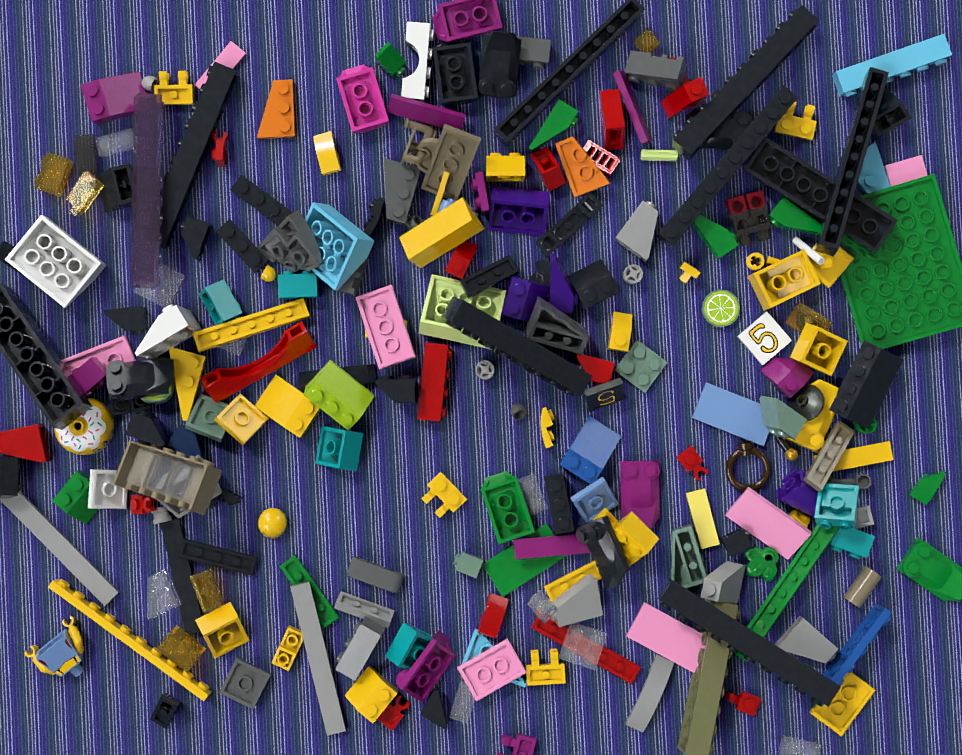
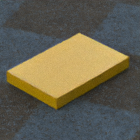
[809,672,876,736]

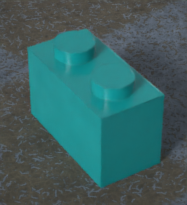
[278,270,319,299]
[199,279,242,325]
[830,527,875,560]

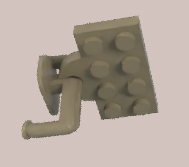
[400,118,481,201]

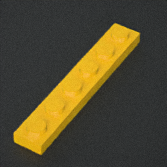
[193,298,310,352]

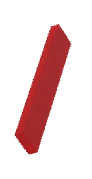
[531,610,641,684]

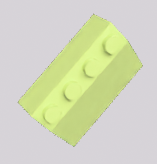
[418,274,506,349]

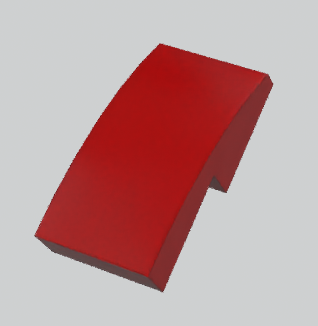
[477,593,509,639]

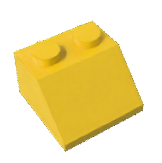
[486,153,525,182]
[195,602,249,659]
[345,665,399,723]

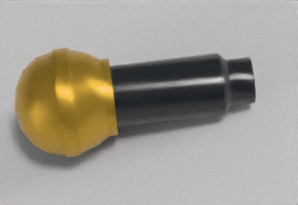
[775,436,798,461]

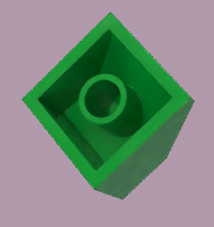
[52,470,99,524]

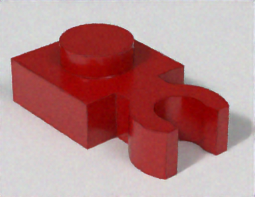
[676,445,709,481]
[130,494,157,514]
[377,694,410,731]

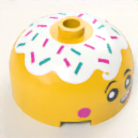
[54,398,114,455]

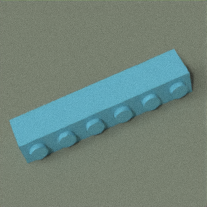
[832,34,952,98]

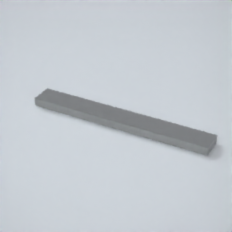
[0,491,120,606]
[290,581,346,736]

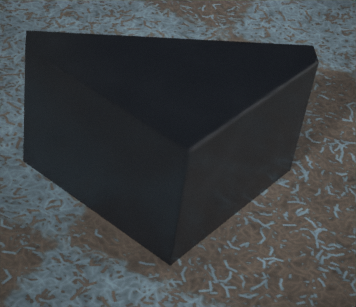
[420,687,447,729]

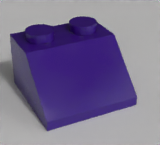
[501,275,550,321]

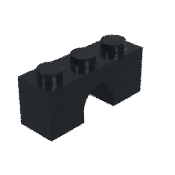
[543,473,575,535]

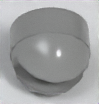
[142,75,158,92]

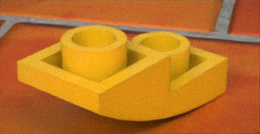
[313,131,341,176]
[540,407,555,448]
[272,625,303,671]

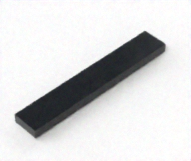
[160,518,202,635]

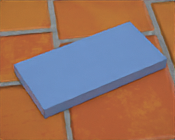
[692,382,769,446]

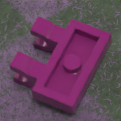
[470,172,490,213]
[497,733,537,755]

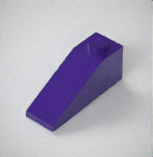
[549,253,577,313]

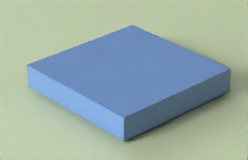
[570,477,619,522]

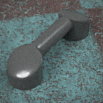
[826,474,871,490]

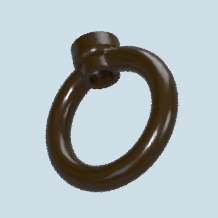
[725,442,771,492]

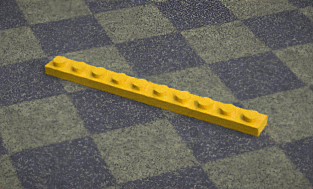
[48,579,211,701]

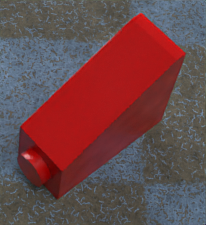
[661,77,709,119]
[600,89,625,151]
[0,424,51,462]

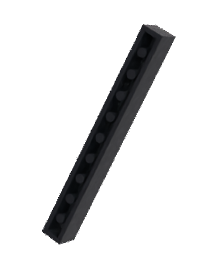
[493,0,645,147]
[672,5,819,161]
[142,61,238,250]
[815,67,889,257]
[656,85,798,248]
[658,579,841,707]

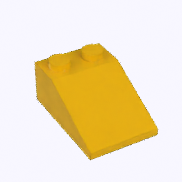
[747,249,821,310]
[255,374,321,438]

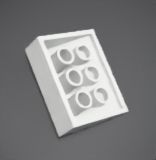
[5,215,106,308]
[135,304,202,359]

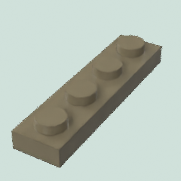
[803,420,855,492]

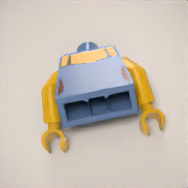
[25,616,84,677]

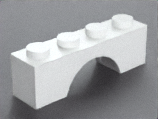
[401,22,434,103]

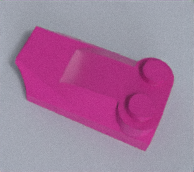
[336,64,389,134]

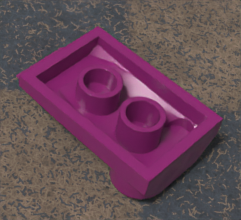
[432,0,503,42]
[620,460,660,529]
[396,630,456,703]

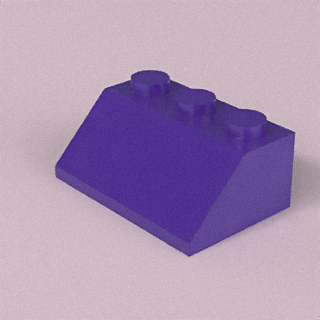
[488,186,550,236]

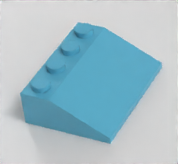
[305,202,374,291]

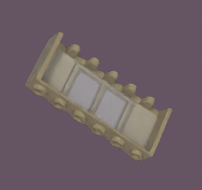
[112,439,222,515]

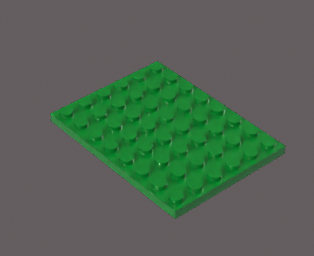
[840,173,962,349]

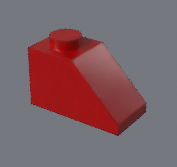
[530,146,566,191]
[445,240,478,280]
[575,353,615,386]

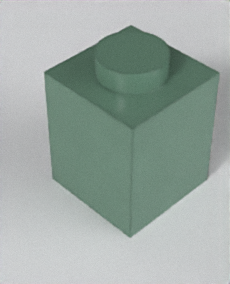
[453,550,483,578]

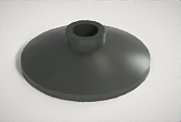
[788,385,824,422]

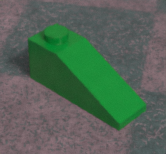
[528,99,579,153]
[766,197,822,235]
[692,215,738,260]

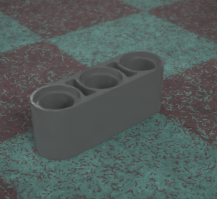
[346,556,405,594]

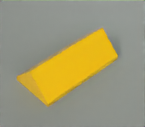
[399,197,484,268]

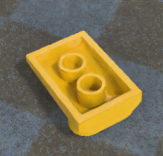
[787,379,839,453]

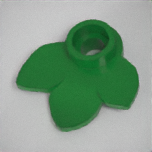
[744,547,779,582]

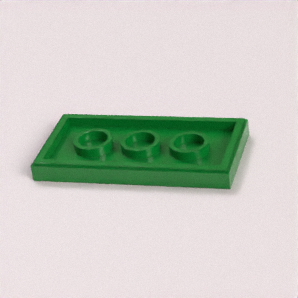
[482,523,567,597]

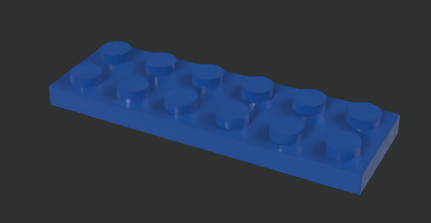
[807,603,891,707]

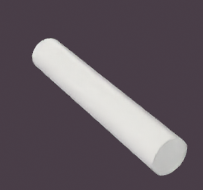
[792,237,825,265]

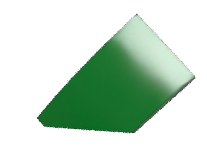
[909,471,946,505]

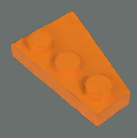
[257,79,296,139]
[555,136,611,198]

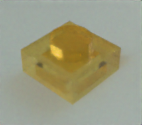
[633,29,660,53]

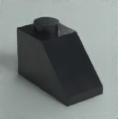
[180,216,212,261]
[104,306,148,335]

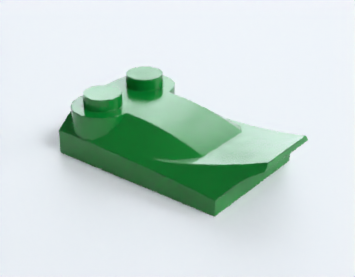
[481,471,535,544]
[895,537,962,602]

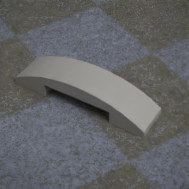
[625,654,674,732]

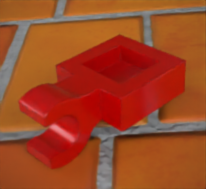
[212,131,228,167]
[725,690,761,716]

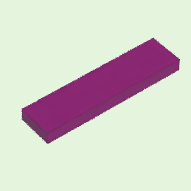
[613,70,653,144]
[387,93,466,130]
[513,535,591,560]

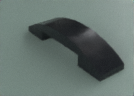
[535,192,603,257]
[299,364,377,391]

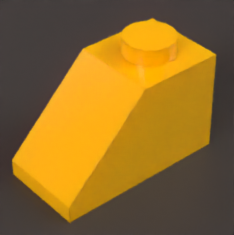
[607,312,632,352]

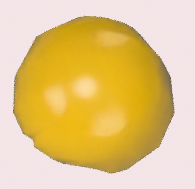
[258,508,287,539]

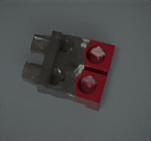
[724,190,771,247]

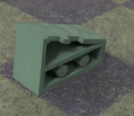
[671,523,708,588]

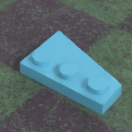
[857,142,891,194]

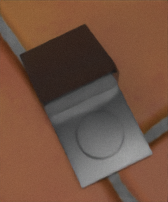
[210,485,242,509]
[150,693,182,729]

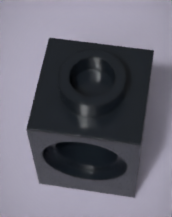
[720,528,752,557]

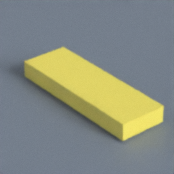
[686,488,720,549]

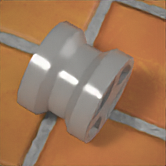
[623,264,643,285]
[476,360,495,380]
[151,506,172,524]

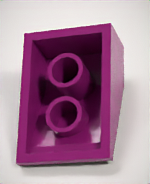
[81,72,152,126]

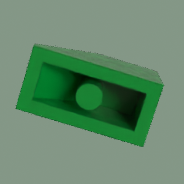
[375,41,407,79]

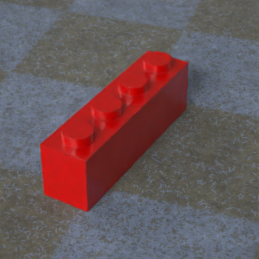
[417,342,452,422]

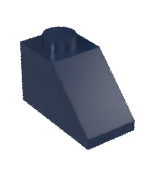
[167,425,206,460]

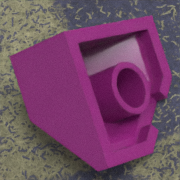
[760,358,814,399]

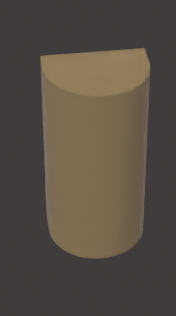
[843,566,882,609]

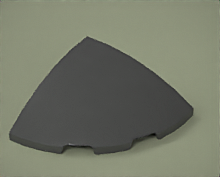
[257,210,322,272]

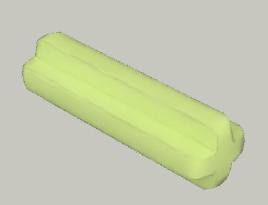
[640,149,678,161]

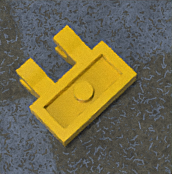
[154,71,194,105]
[774,102,817,140]
[421,472,467,518]
[526,648,566,686]

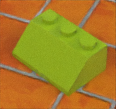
[304,360,375,431]

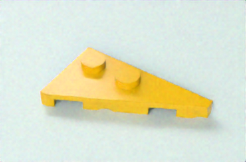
[169,347,206,421]

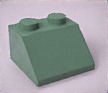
[759,395,807,439]

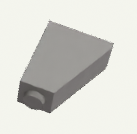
[614,201,658,262]
[701,561,746,603]
[549,574,603,627]
[775,616,838,664]

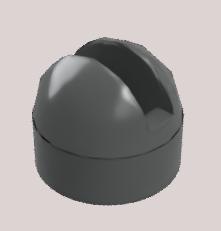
[510,403,527,420]

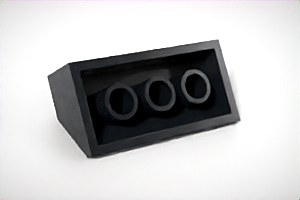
[829,341,904,429]

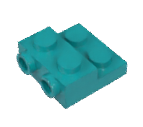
[814,483,860,531]

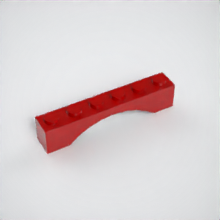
[201,321,316,403]

